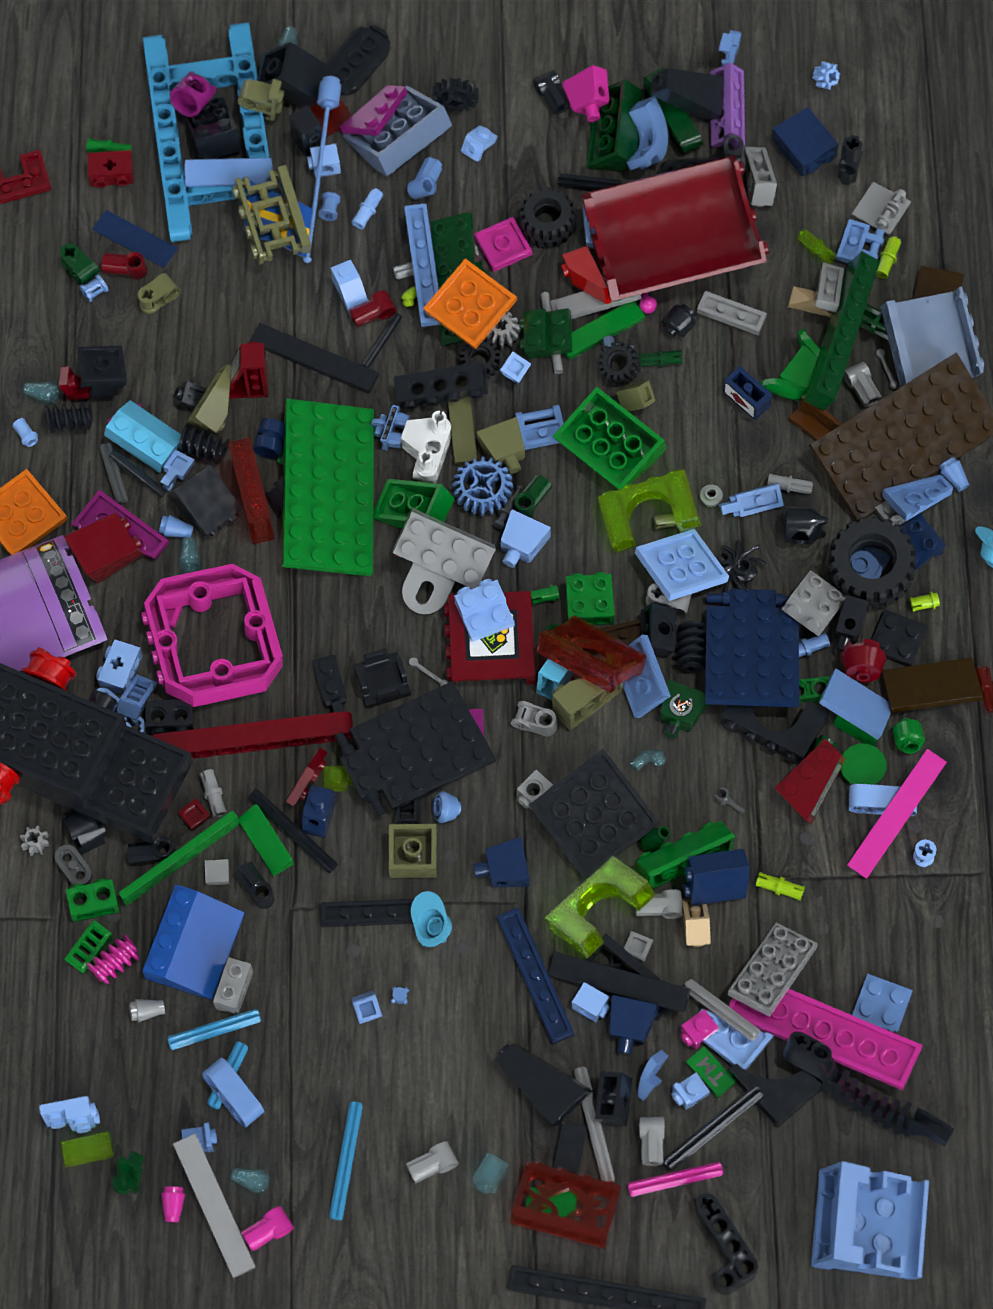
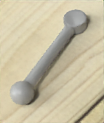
[876,349,898,389]
[409,658,449,686]

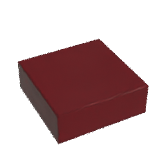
[178,798,211,832]

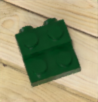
[520,308,573,359]

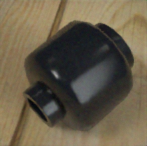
[664,304,696,337]

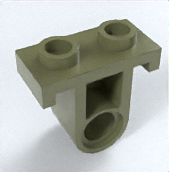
[238,79,284,121]

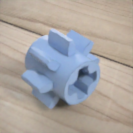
[812,62,840,90]

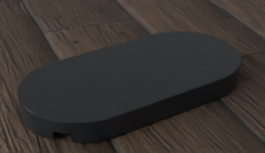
[326,25,390,96]

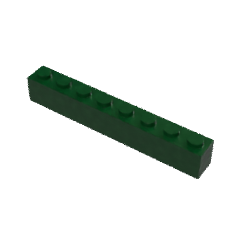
[804,251,880,411]

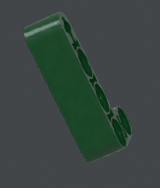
[643,68,703,155]

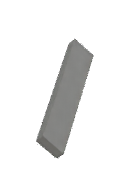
[173,1134,256,1278]

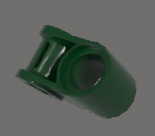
[60,243,100,285]

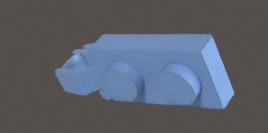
[718,483,784,517]

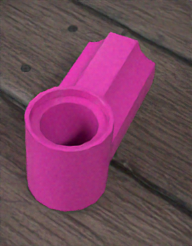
[241,1206,294,1252]

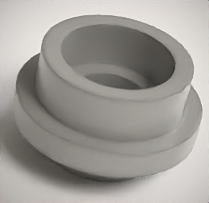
[700,485,723,507]

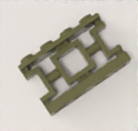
[232,165,311,265]

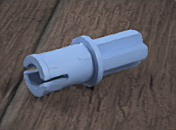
[352,188,383,229]

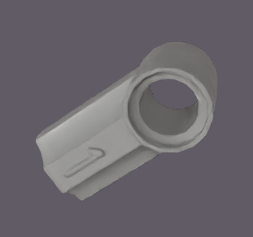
[843,361,882,408]
[636,890,683,919]
[639,1117,664,1166]
[406,1141,459,1184]

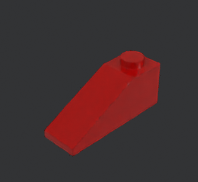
[561,246,611,304]

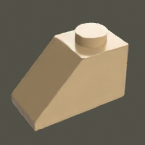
[682,898,711,947]

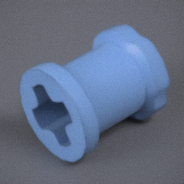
[318,192,340,221]
[79,274,109,302]

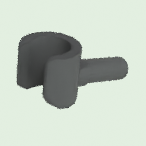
[715,787,745,814]

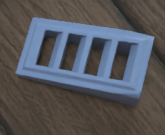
[117,674,157,720]

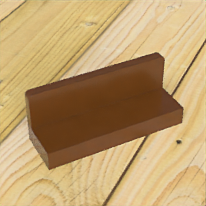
[789,395,843,441]

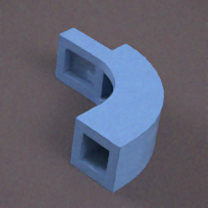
[627,96,668,170]

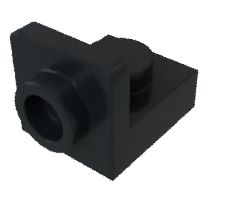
[174,381,207,409]

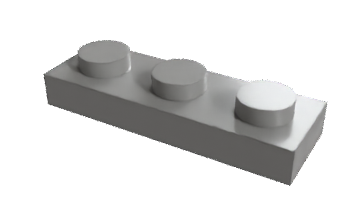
[815,262,844,313]
[697,291,767,336]

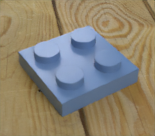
[852,974,913,1032]

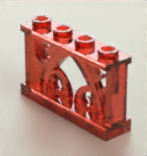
[228,437,275,545]
[536,615,646,693]
[510,1162,621,1248]

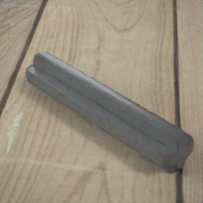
[99,443,128,505]

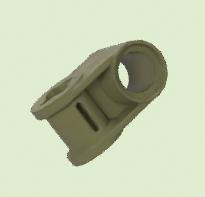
[138,273,181,314]

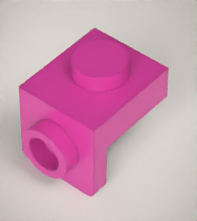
[680,1009,719,1050]

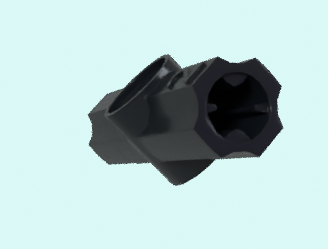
[838,135,863,186]

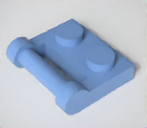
[515,404,564,450]

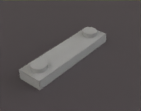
[550,291,641,319]

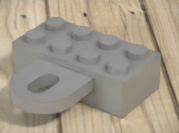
[393,508,496,614]

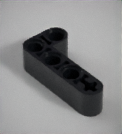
[659,133,745,174]
[695,1193,758,1295]

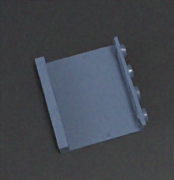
[881,287,984,387]

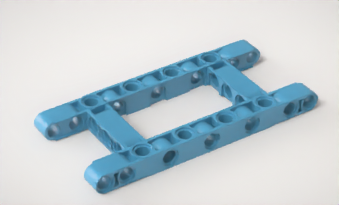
[143,22,274,242]

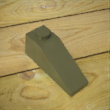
[187,364,231,437]

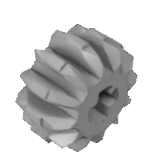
[485,312,520,349]

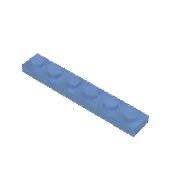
[404,203,441,327]

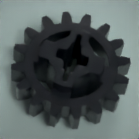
[432,77,479,112]

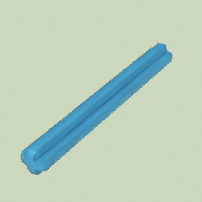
[329,1102,363,1220]

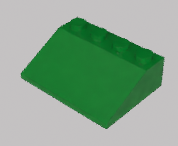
[553,387,667,492]

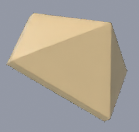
[788,286,832,317]

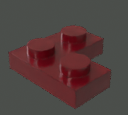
[286,748,328,806]

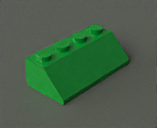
[636,821,735,892]

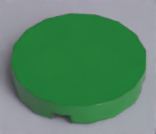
[840,744,886,786]

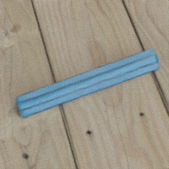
[168,1009,261,1050]

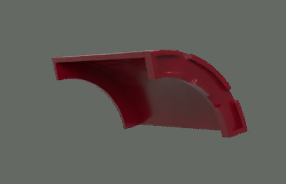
[581,155,769,301]

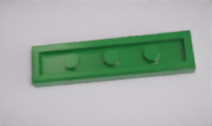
[565,301,645,360]

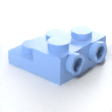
[454,579,515,642]
[39,1096,100,1133]

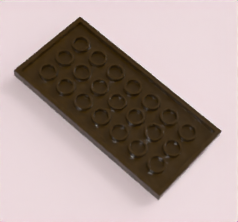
[808,352,993,522]

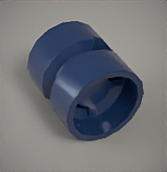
[252,418,284,460]

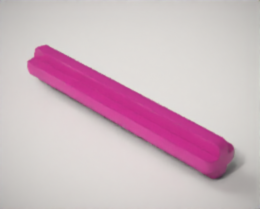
[628,1162,723,1196]

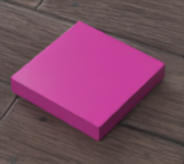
[474,217,532,272]

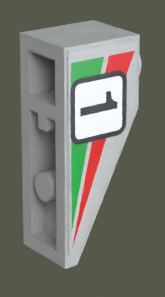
[744,147,777,207]

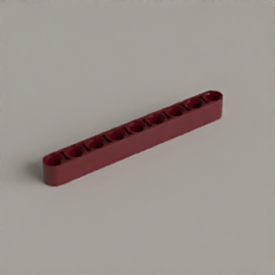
[150,711,353,759]

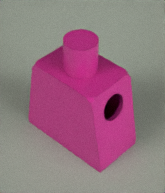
[562,65,609,122]

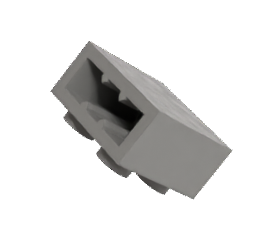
[781,570,846,636]

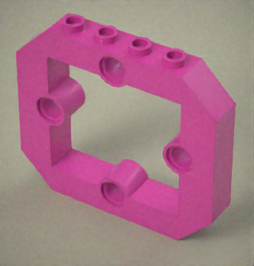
[141,564,283,707]

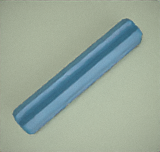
[207,1042,248,1109]

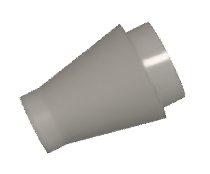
[129,999,165,1023]

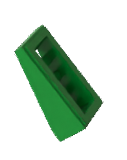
[64,920,114,974]

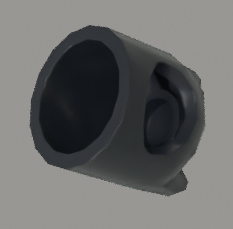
[784,506,828,544]

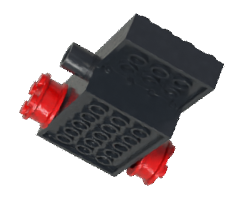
[0,647,193,843]

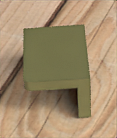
[616,380,656,412]

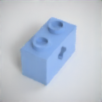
[96,640,143,695]

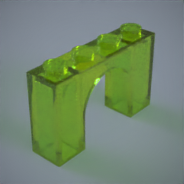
[598,469,702,553]
[545,856,656,958]

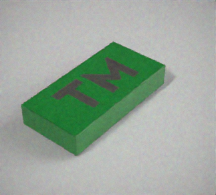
[686,1046,736,1099]

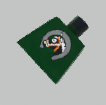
[660,679,708,739]

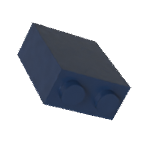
[772,107,839,176]
[683,849,750,906]

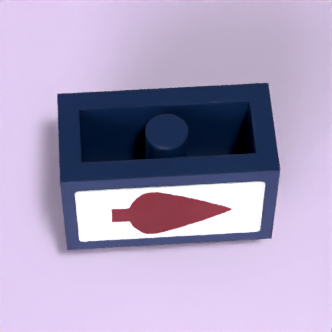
[723,366,772,420]

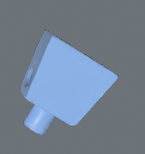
[500,510,551,568]

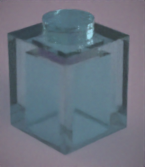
[473,1152,509,1195]

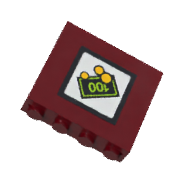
[444,591,535,686]

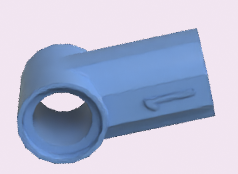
[407,157,442,200]

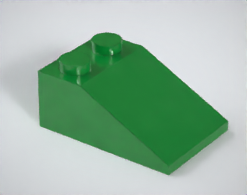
[373,479,455,529]

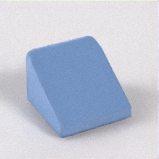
[351,991,382,1024]

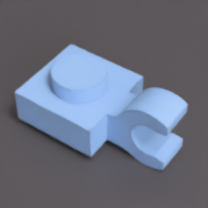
[161,450,195,492]

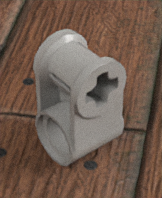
[646,583,692,617]
[511,701,557,737]

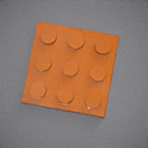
[423,259,517,350]
[0,469,68,556]

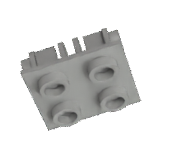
[852,182,911,235]

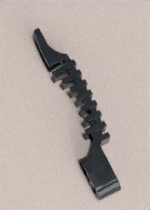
[783,1031,954,1146]

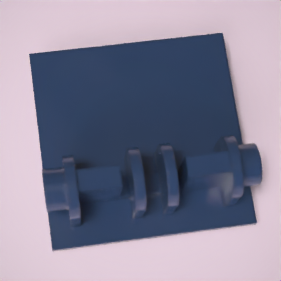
[901,513,946,571]

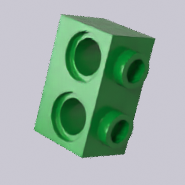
[66,878,120,923]

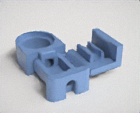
[719,30,741,66]

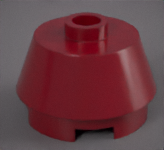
[840,639,887,683]

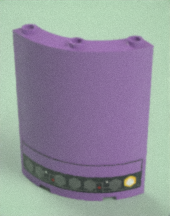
[0,535,108,671]

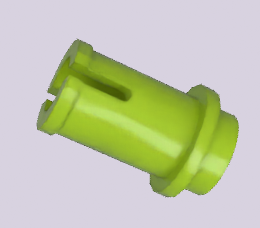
[909,591,940,612]

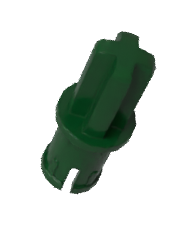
[639,349,683,367]

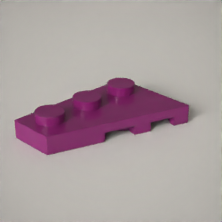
[340,85,408,136]

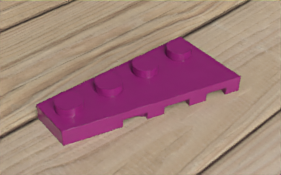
[71,490,170,560]

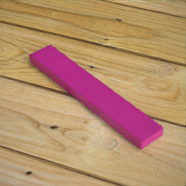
[847,749,947,879]

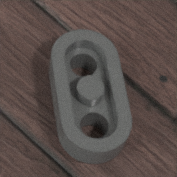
[55,845,93,885]

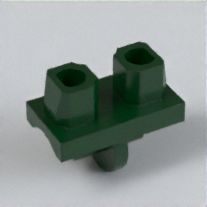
[860,304,889,340]
[112,1151,144,1194]

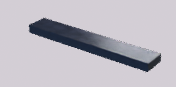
[497,907,575,1045]

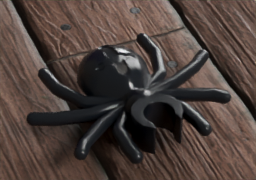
[717,540,767,592]

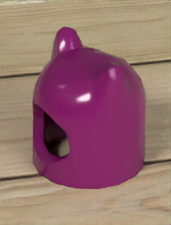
[170,71,217,117]

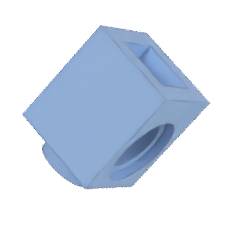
[307,144,341,178]
[500,352,531,384]
[572,982,611,1023]

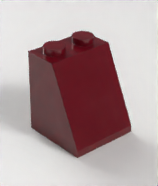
[64,512,144,584]

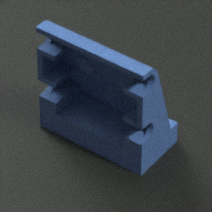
[811,1161,929,1279]

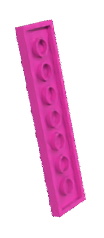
[729,989,922,1090]

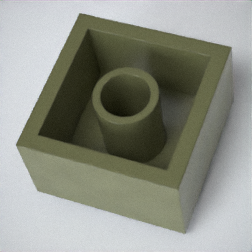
[389,824,437,878]

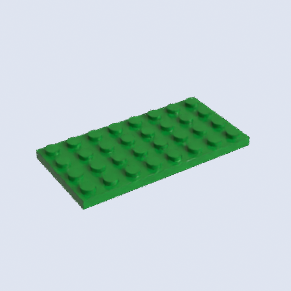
[282,399,374,577]

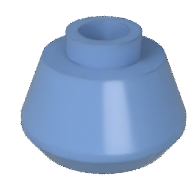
[432,791,461,823]

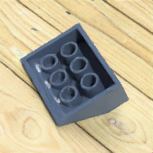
[342,86,452,176]

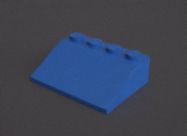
[143,884,245,1000]

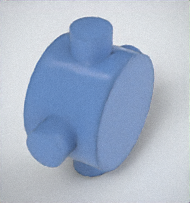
[391,987,409,1005]

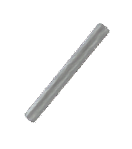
[574,1067,615,1184]

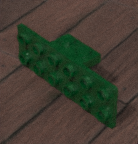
[431,212,488,346]

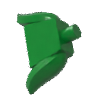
[760,328,821,401]

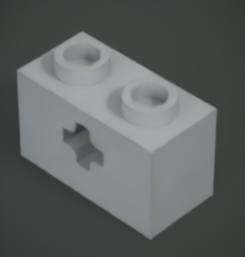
[213,957,253,1015]

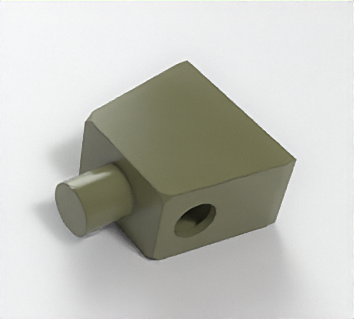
[477,417,525,474]

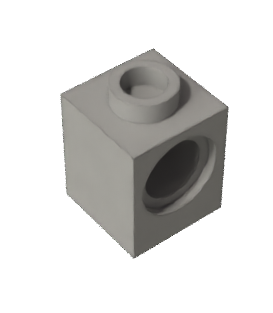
[517,770,553,810]

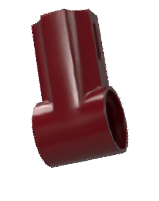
[102,252,148,279]
[349,290,397,327]

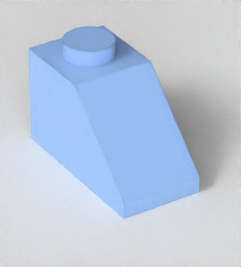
[331,260,368,315]

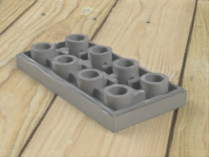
[728,923,818,1017]

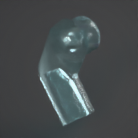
[630,749,666,771]

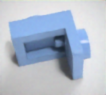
[461,125,498,162]

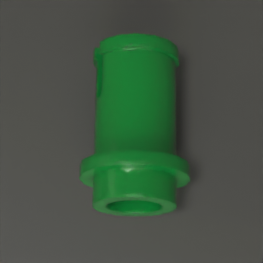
[530,584,560,605]

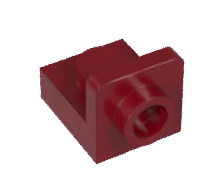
[59,366,91,401]

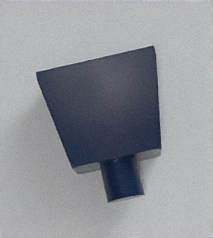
[302,785,337,838]
[473,837,530,887]
[610,995,659,1055]

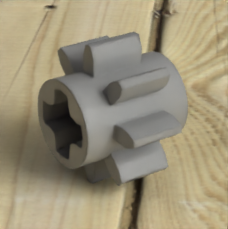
[20,825,50,856]

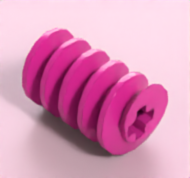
[86,934,139,984]

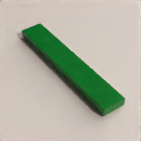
[118,811,240,907]

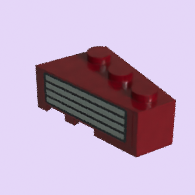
[229,341,269,399]
[775,739,846,824]

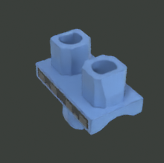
[371,405,410,451]

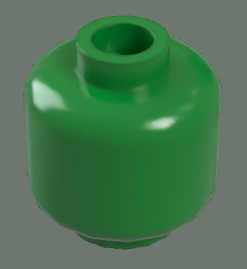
[892,718,925,754]

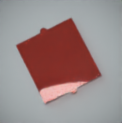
[310,99,352,137]

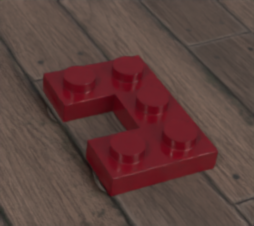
[0,150,52,204]

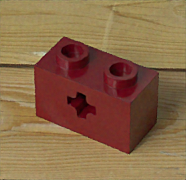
[88,150,134,188]

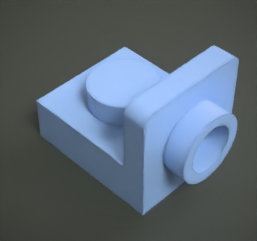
[671,1073,710,1110]

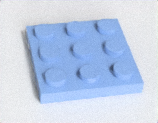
[635,529,729,601]

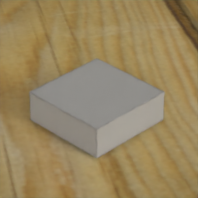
[205,859,230,885]
[624,931,653,963]

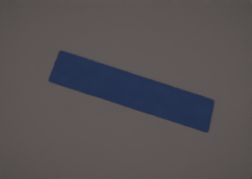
[92,210,178,268]

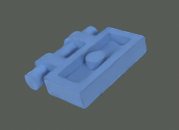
[836,219,884,264]

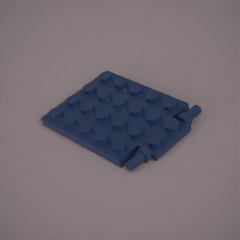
[705,589,799,707]

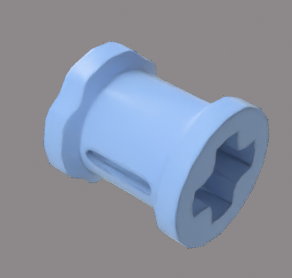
[913,840,936,867]

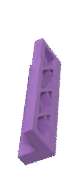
[710,62,745,149]

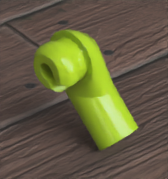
[401,286,417,306]

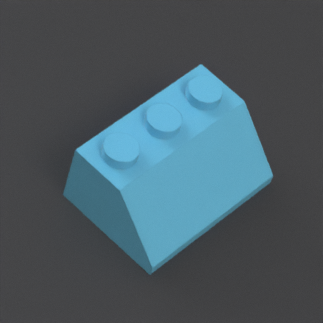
[104,400,181,473]

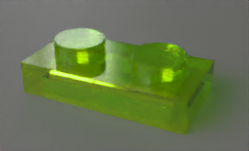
[61,1131,114,1168]

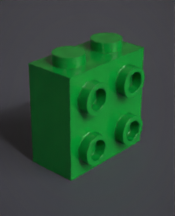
[566,572,614,627]

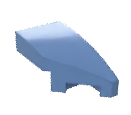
[638,1050,668,1101]

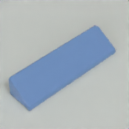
[185,158,273,187]

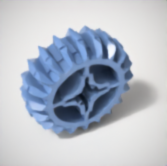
[452,456,513,517]

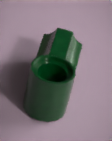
[514,475,552,518]

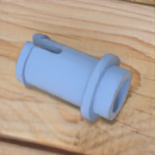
[12,418,38,447]

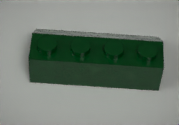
[586,79,643,172]

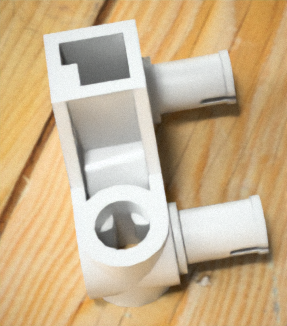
[401,411,452,484]

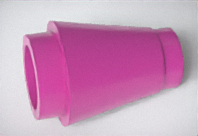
[161,1187,185,1222]

